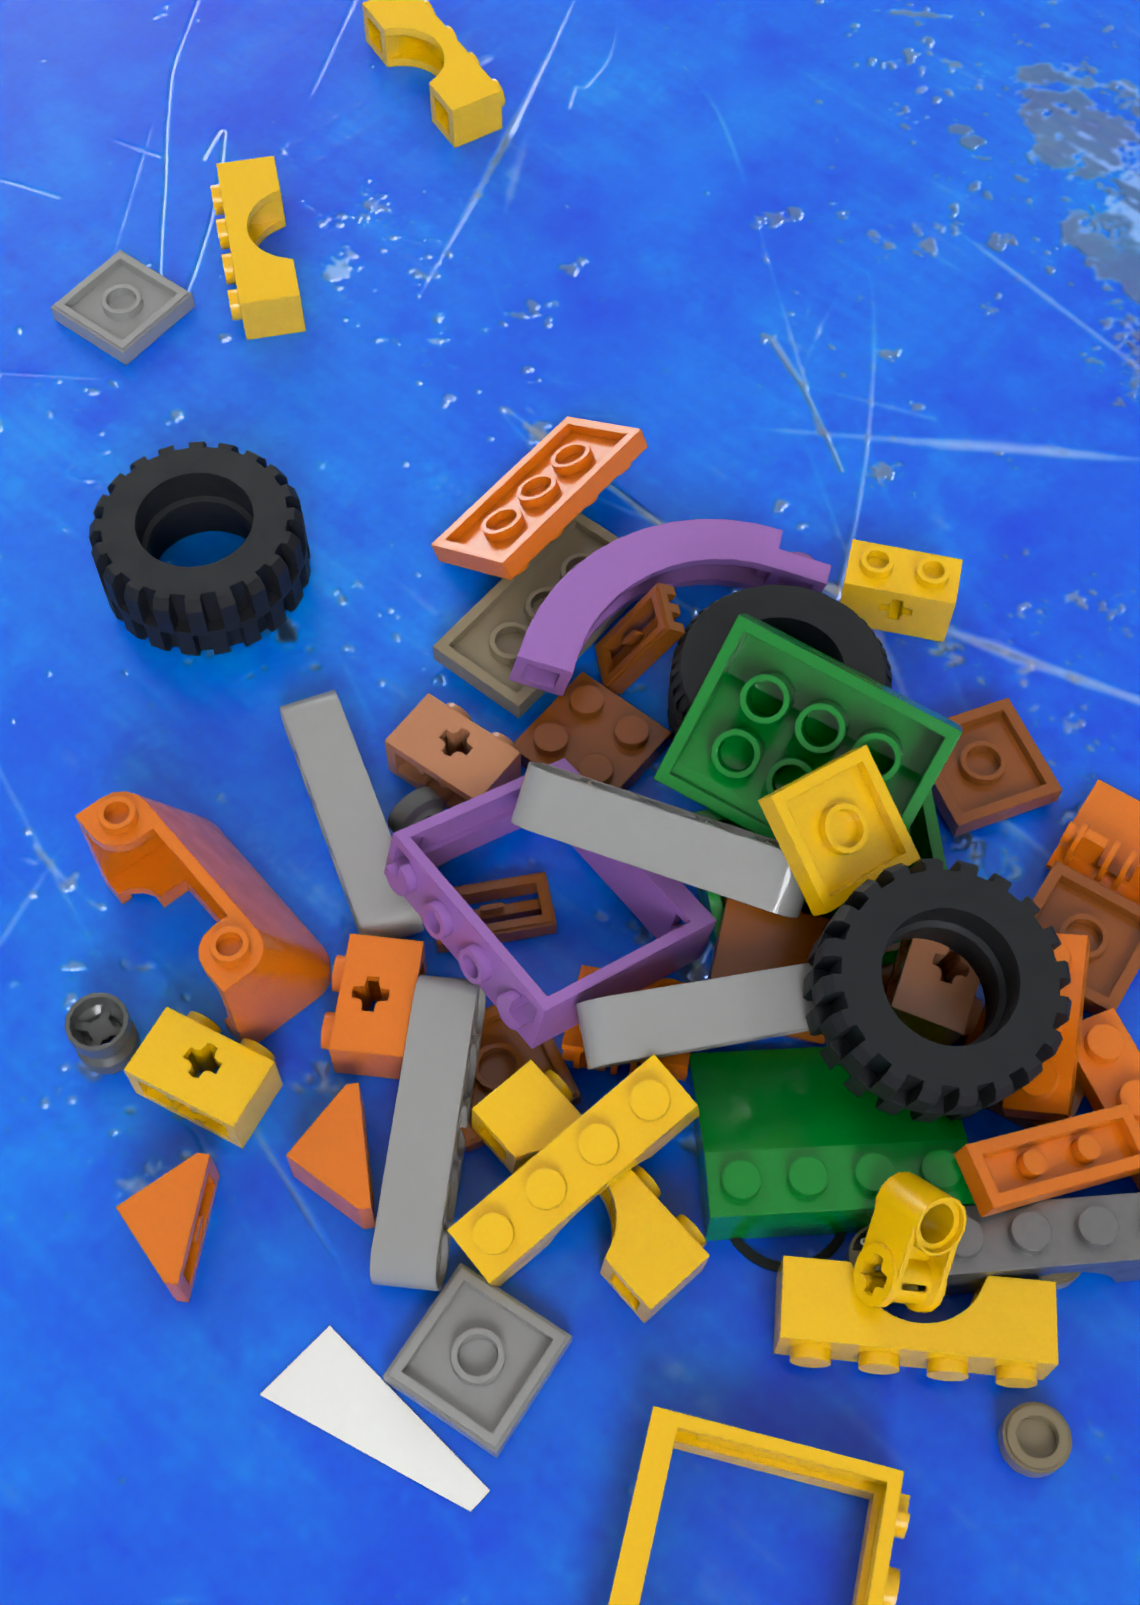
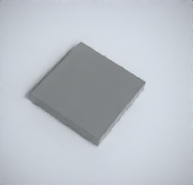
[51,250,195,365]
[383,1263,572,1458]

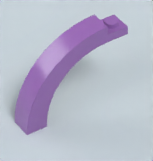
[508,519,831,696]

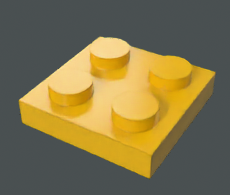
[758,745,921,916]

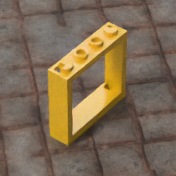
[609,1406,910,1605]

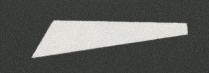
[259,1326,490,1512]

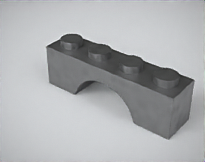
[918,1192,1140,1296]

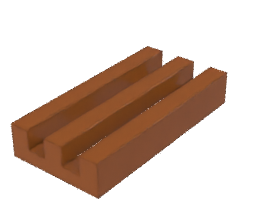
[595,582,685,695]
[436,872,557,954]

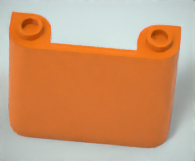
[75,791,332,1044]

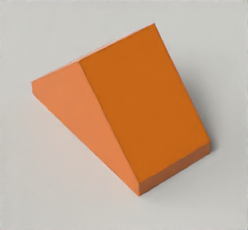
[286,1083,376,1229]
[116,1153,220,1303]

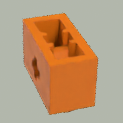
[321,934,427,1080]

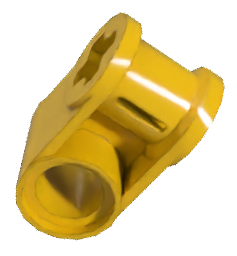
[853,1172,967,1313]

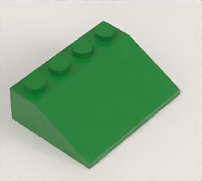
[653,613,963,840]
[688,1047,976,1241]

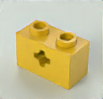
[839,539,963,642]
[124,1006,283,1149]

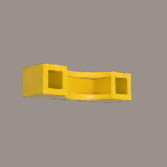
[362,0,505,148]
[210,156,306,340]
[447,1054,700,1287]
[471,1060,710,1323]
[773,1256,1058,1388]

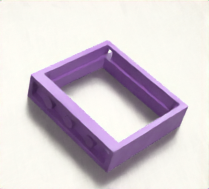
[384,758,717,1049]

